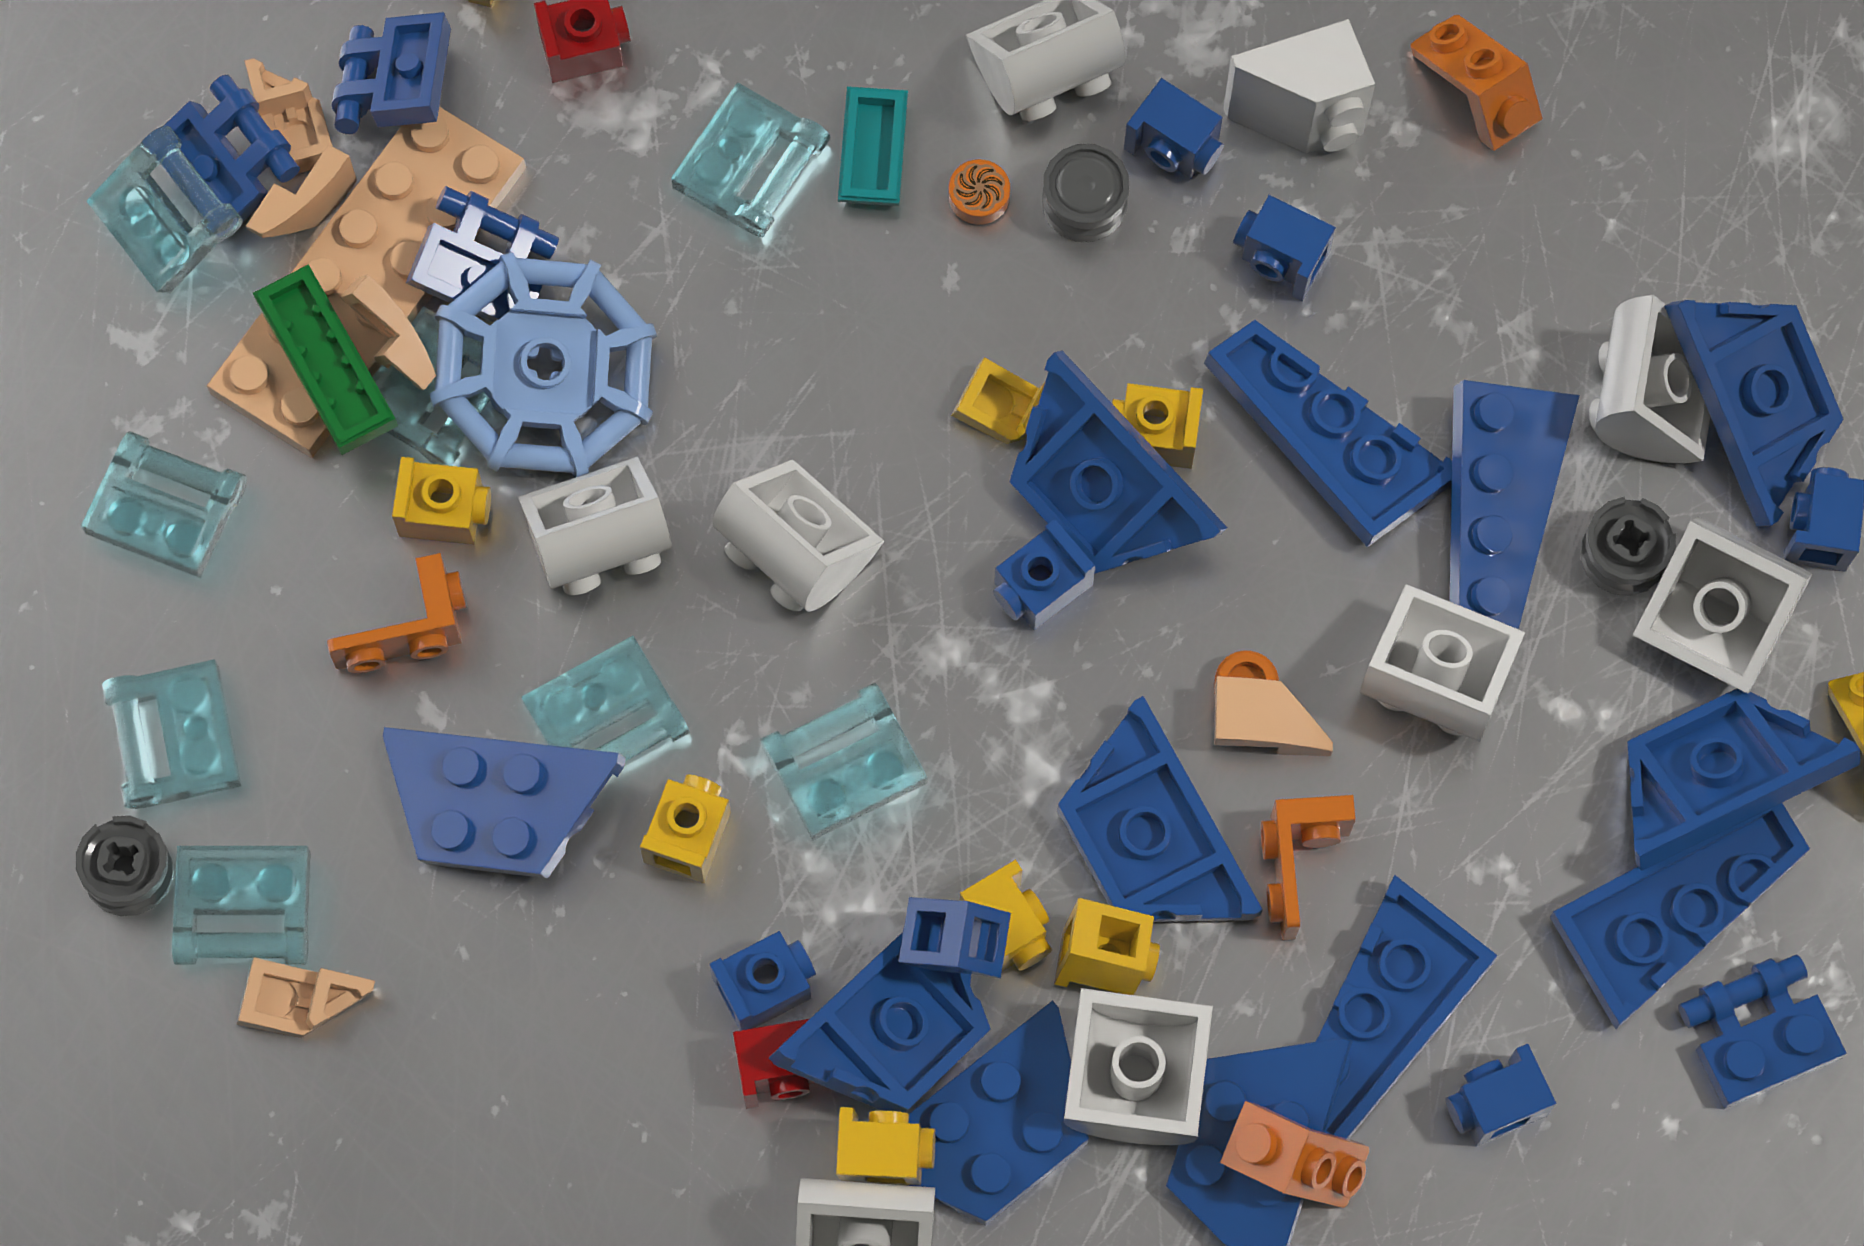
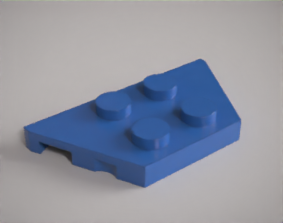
[1664,300,1844,527]
[1009,350,1228,574]
[1627,688,1861,871]
[1057,696,1263,922]
[383,727,626,878]
[769,898,991,1113]
[907,1000,1089,1226]
[1166,1038,1353,1246]

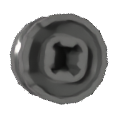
[1042,144,1129,242]
[1580,496,1676,596]
[76,816,173,916]

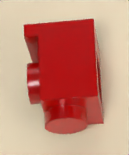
[534,0,631,83]
[733,1018,817,1109]

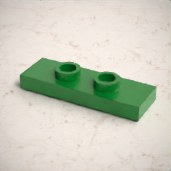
[253,264,398,455]

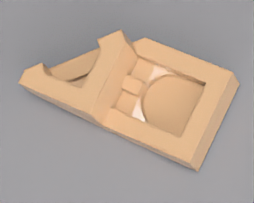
[244,58,333,174]
[246,145,357,238]
[340,275,436,391]
[1214,676,1333,756]
[236,957,375,1038]

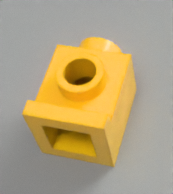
[1112,383,1203,469]
[392,457,491,545]
[640,774,731,883]
[960,859,1052,972]
[1054,898,1160,995]
[836,1107,935,1185]

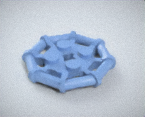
[429,252,657,478]

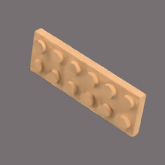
[207,106,526,458]

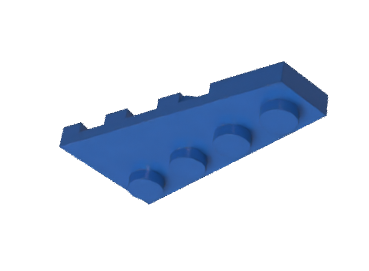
[1204,320,1452,547]
[1449,380,1580,629]
[1550,803,1810,1030]
[1316,874,1498,1139]

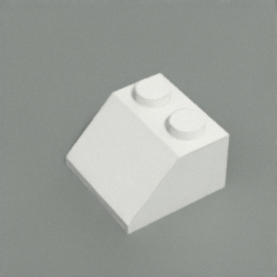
[1223,19,1375,153]
[1633,517,1813,694]

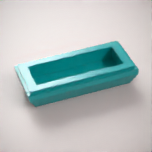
[838,86,908,206]

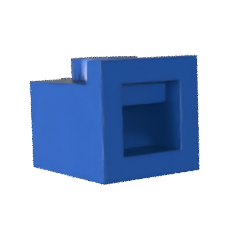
[1124,78,1224,179]
[1233,195,1336,302]
[1783,467,1864,572]
[993,519,1095,630]
[899,897,1011,978]
[709,931,816,1031]
[1445,1044,1557,1147]

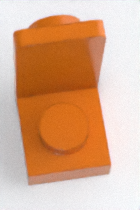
[1261,795,1356,940]

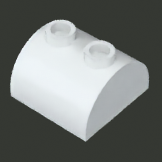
[966,0,1126,121]
[1589,295,1710,463]
[518,457,672,595]
[713,459,884,612]
[1360,584,1525,742]
[1064,988,1213,1145]
[796,1178,935,1246]

